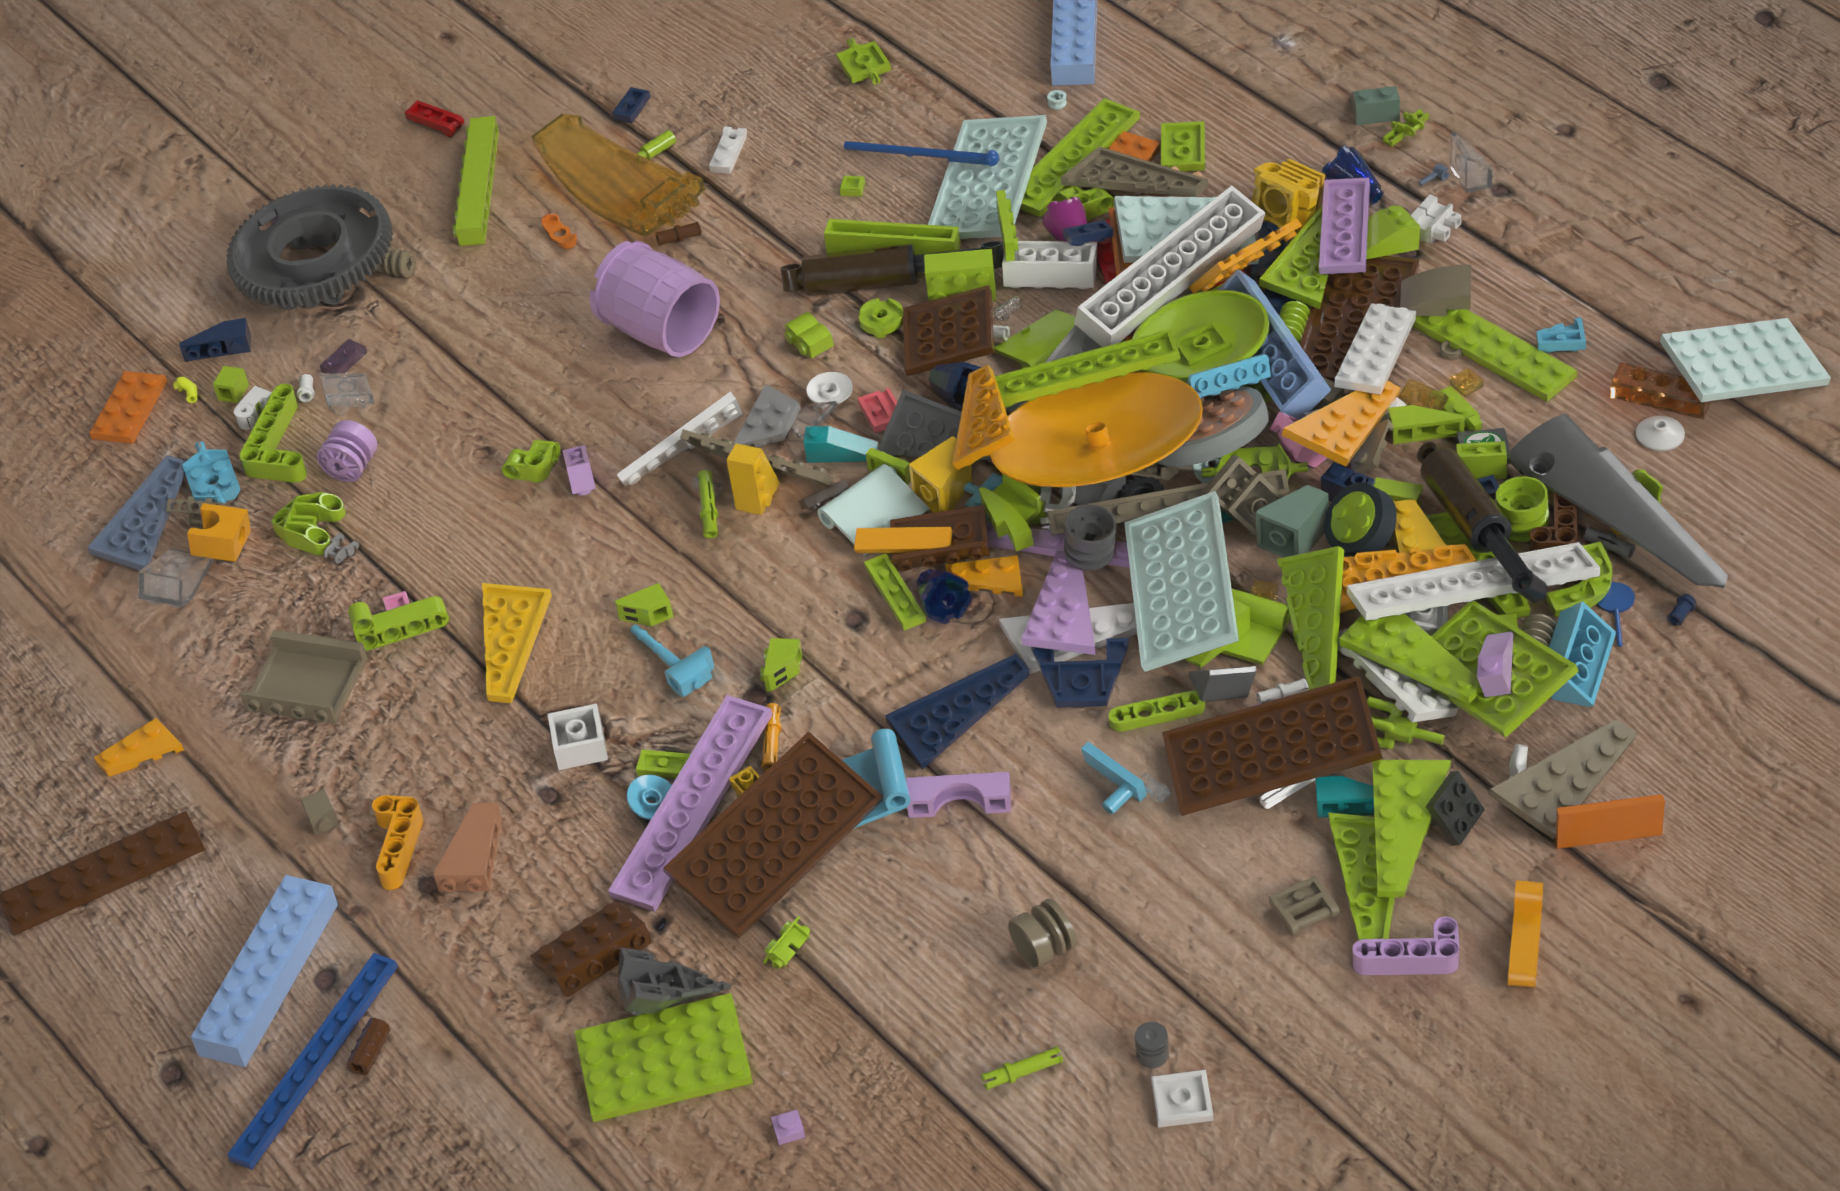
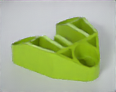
[271,492,346,556]

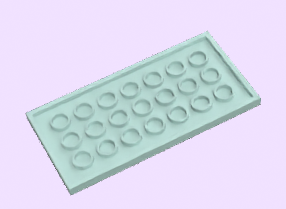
[928,115,1047,239]
[1124,491,1239,672]

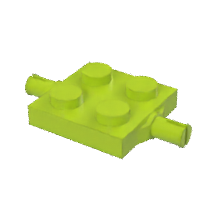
[836,38,891,85]

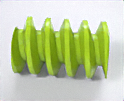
[1279,301,1310,344]

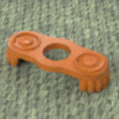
[541,213,577,249]

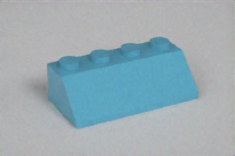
[1549,601,1616,707]

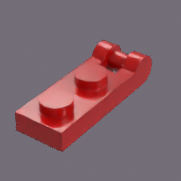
[405,100,465,137]

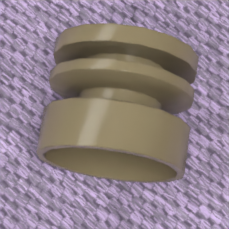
[1008,899,1077,969]

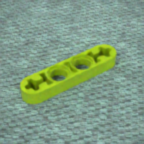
[1109,690,1205,732]

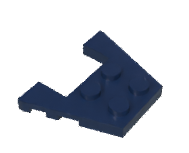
[1031,638,1129,708]

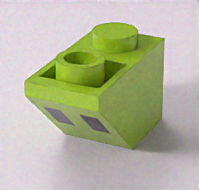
[615,583,673,626]
[760,638,802,692]

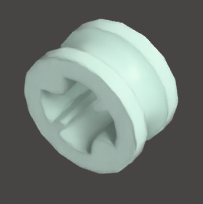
[1047,90,1067,110]

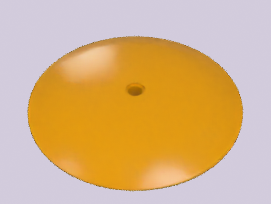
[990,372,1203,487]

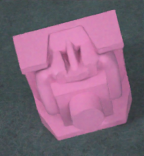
[1270,411,1327,468]

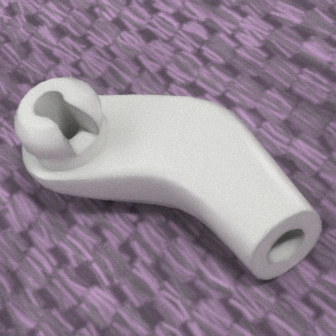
[1508,744,1528,779]

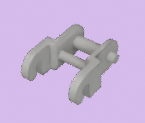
[324,534,359,563]

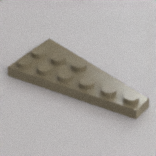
[1061,147,1208,197]
[1488,719,1638,840]

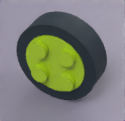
[1324,482,1396,556]

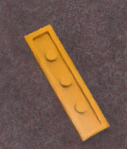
[854,527,952,553]

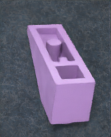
[562,445,596,495]
[1477,632,1513,697]

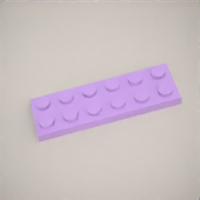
[1319,178,1370,274]

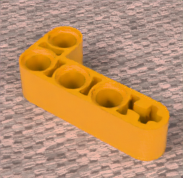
[372,795,423,890]
[1508,880,1543,988]

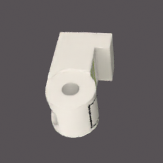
[234,386,272,430]

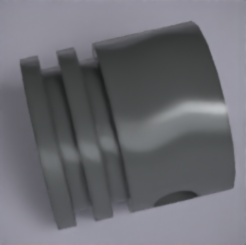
[1135,1022,1169,1068]

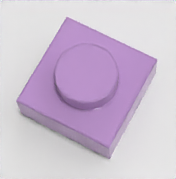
[771,1110,806,1145]

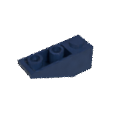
[179,318,251,362]

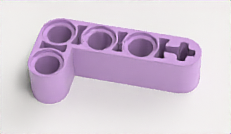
[1352,916,1459,975]

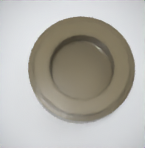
[1440,341,1463,360]

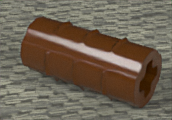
[347,1018,390,1075]

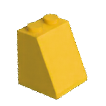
[909,436,972,513]

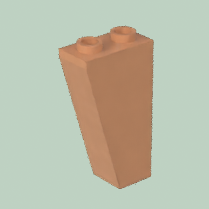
[434,803,502,892]

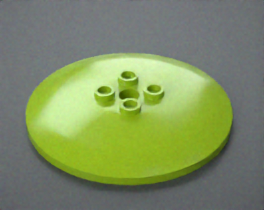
[1133,290,1269,382]

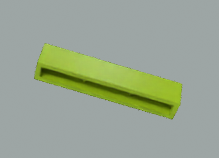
[824,219,961,255]

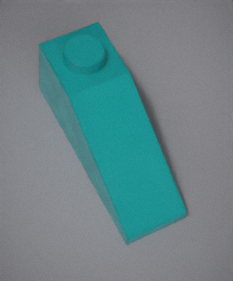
[804,426,878,463]
[1315,776,1374,818]

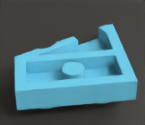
[1536,317,1586,353]

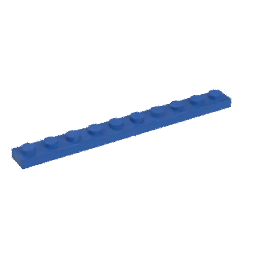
[227,953,398,1170]

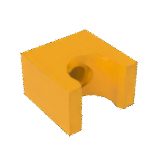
[187,503,251,562]

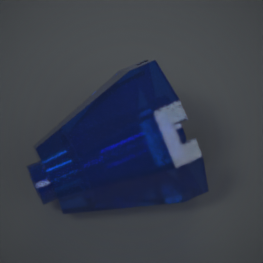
[916,569,972,624]

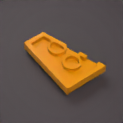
[946,555,1023,597]
[94,718,184,777]

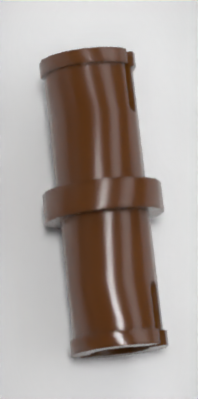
[655,221,701,246]

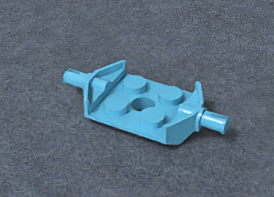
[182,441,241,506]

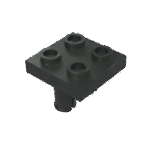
[1426,771,1485,846]

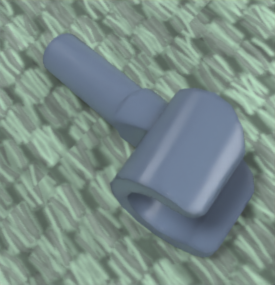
[1418,164,1449,186]

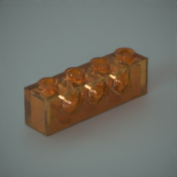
[1611,362,1711,419]

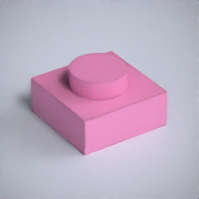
[383,591,410,611]

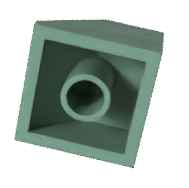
[1350,86,1400,125]

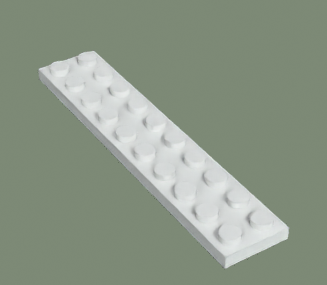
[1347,542,1600,620]

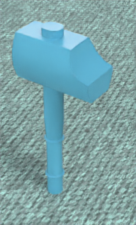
[630,625,715,697]

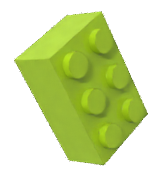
[924,249,997,301]

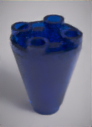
[1322,145,1384,205]

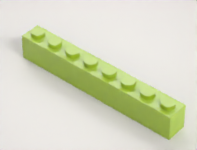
[453,116,499,246]

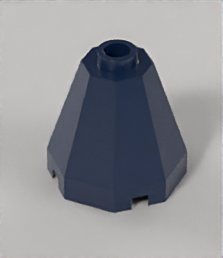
[928,362,981,410]

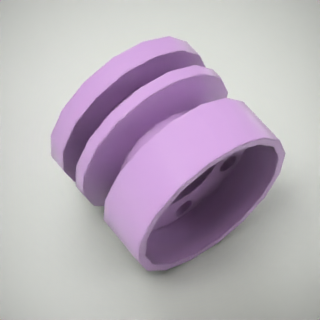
[316,420,378,482]

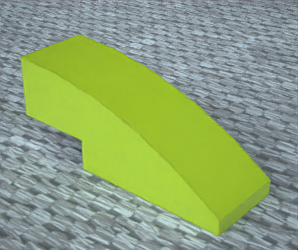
[979,487,1034,552]

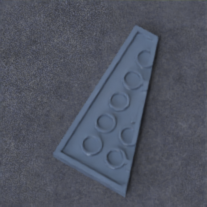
[87,455,186,573]

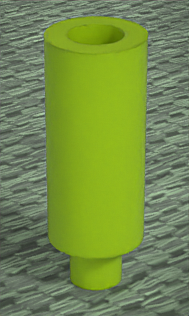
[636,130,676,161]

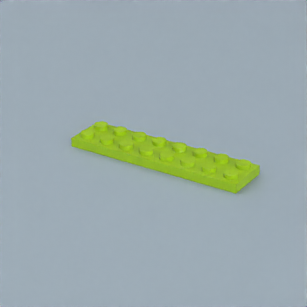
[1020,98,1140,217]
[1412,309,1577,402]
[995,329,1181,407]

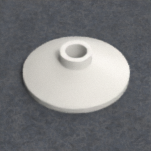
[807,372,853,406]
[1636,416,1685,451]

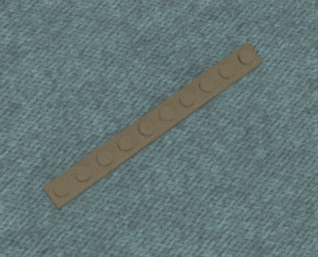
[1047,469,1290,536]

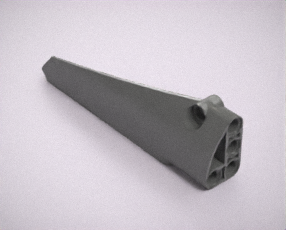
[1507,414,1728,588]

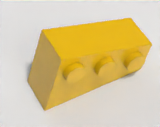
[726,443,780,515]
[1392,499,1447,553]

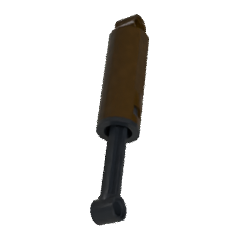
[780,241,1004,296]
[1417,442,1547,603]

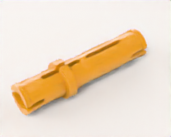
[761,703,782,772]

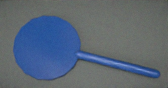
[1596,582,1635,647]

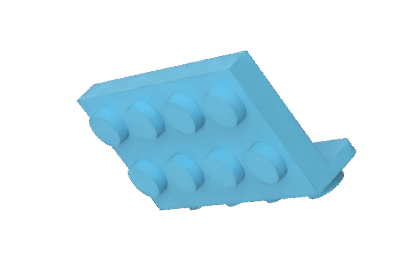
[1185,354,1271,399]

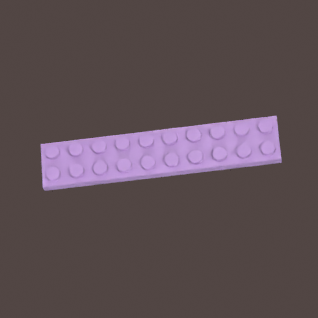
[608,695,773,912]

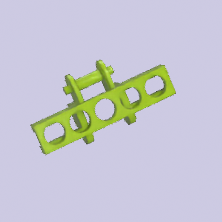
[1383,109,1429,147]

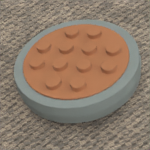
[1156,386,1269,466]

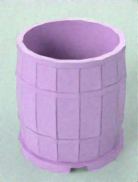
[589,240,720,357]

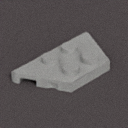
[734,385,801,448]

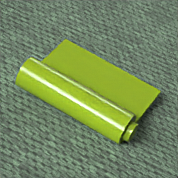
[994,309,1075,369]
[1221,588,1291,665]

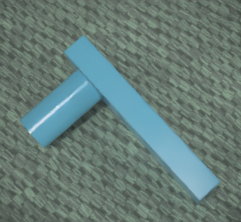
[1081,742,1147,815]

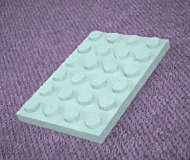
[1114,196,1259,264]
[1660,318,1831,402]

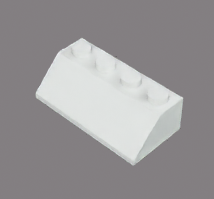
[1002,241,1097,289]

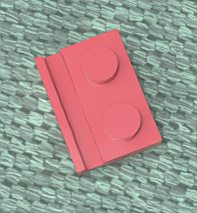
[858,387,897,433]

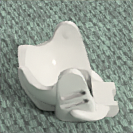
[1040,486,1076,512]

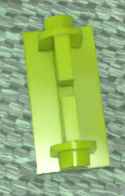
[763,915,811,969]

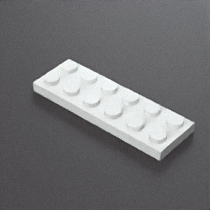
[1334,304,1416,395]

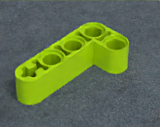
[348,596,449,651]

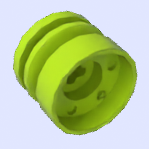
[1496,476,1550,542]

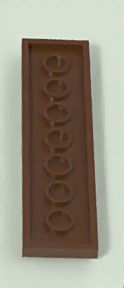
[0,811,205,936]

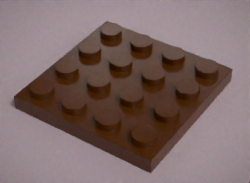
[903,285,995,376]

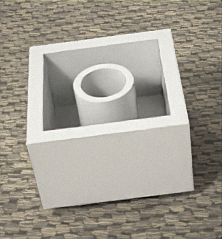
[548,704,608,770]

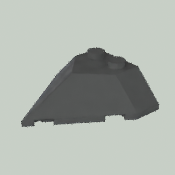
[618,948,732,1015]

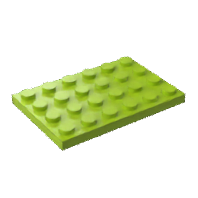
[1431,600,1579,738]
[575,993,753,1122]

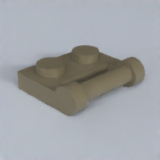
[1269,875,1340,936]

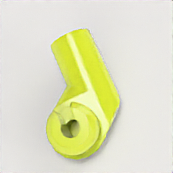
[173,377,198,403]

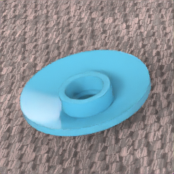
[627,775,672,820]

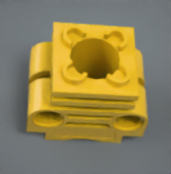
[1252,159,1325,232]

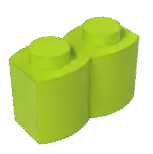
[784,312,834,359]

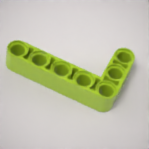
[239,384,307,483]

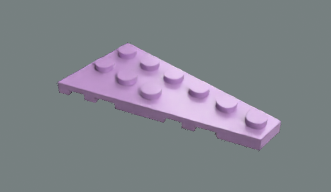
[1022,551,1095,655]

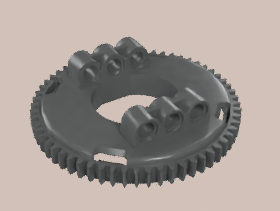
[226,184,393,310]

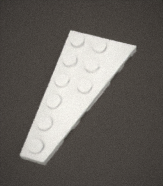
[617,391,743,486]
[999,603,1137,674]
[1338,629,1459,722]

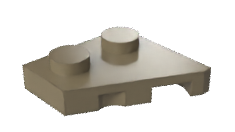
[1351,419,1393,474]

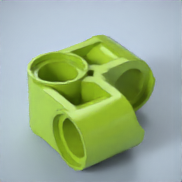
[1056,186,1114,221]
[501,439,560,483]

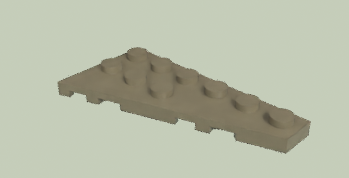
[680,429,833,486]

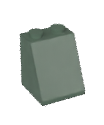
[1256,485,1329,558]

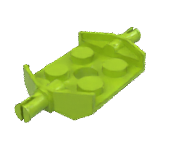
[1202,444,1308,481]

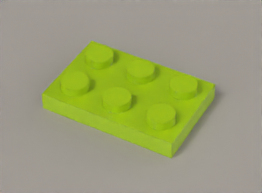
[1161,121,1205,171]

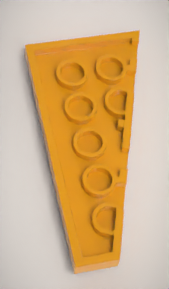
[1340,544,1477,613]

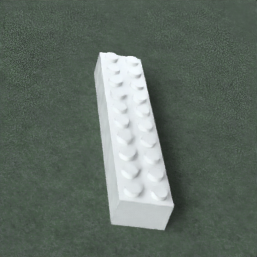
[1074,186,1265,347]

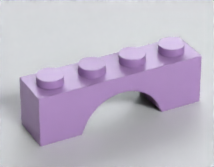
[907,772,1012,818]

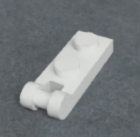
[709,126,747,174]

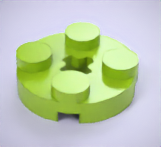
[859,298,903,338]

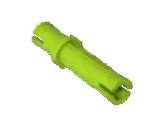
[697,470,719,538]
[981,1046,1063,1091]

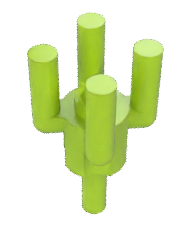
[1367,697,1445,750]

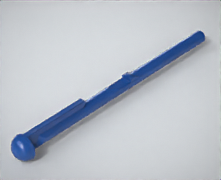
[844,141,999,167]

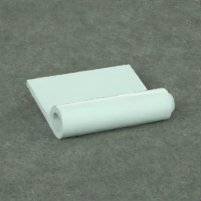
[817,464,930,556]

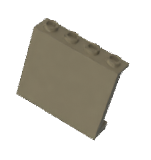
[240,630,368,724]

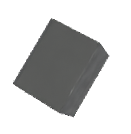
[1189,666,1256,701]

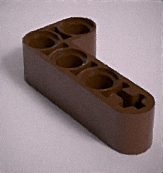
[1529,492,1577,551]

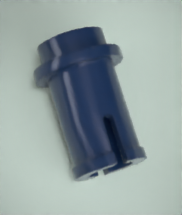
[1667,594,1696,626]

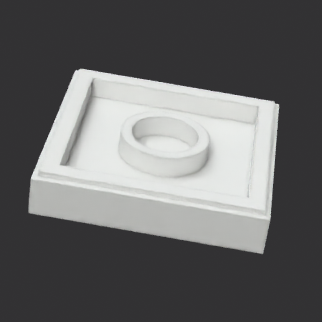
[1151,1070,1214,1128]

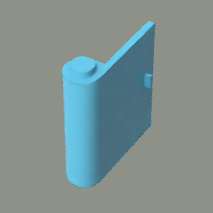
[842,729,911,828]

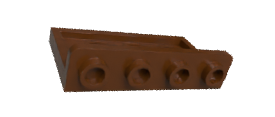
[890,505,990,571]
[530,900,651,997]

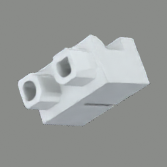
[1411,195,1461,244]

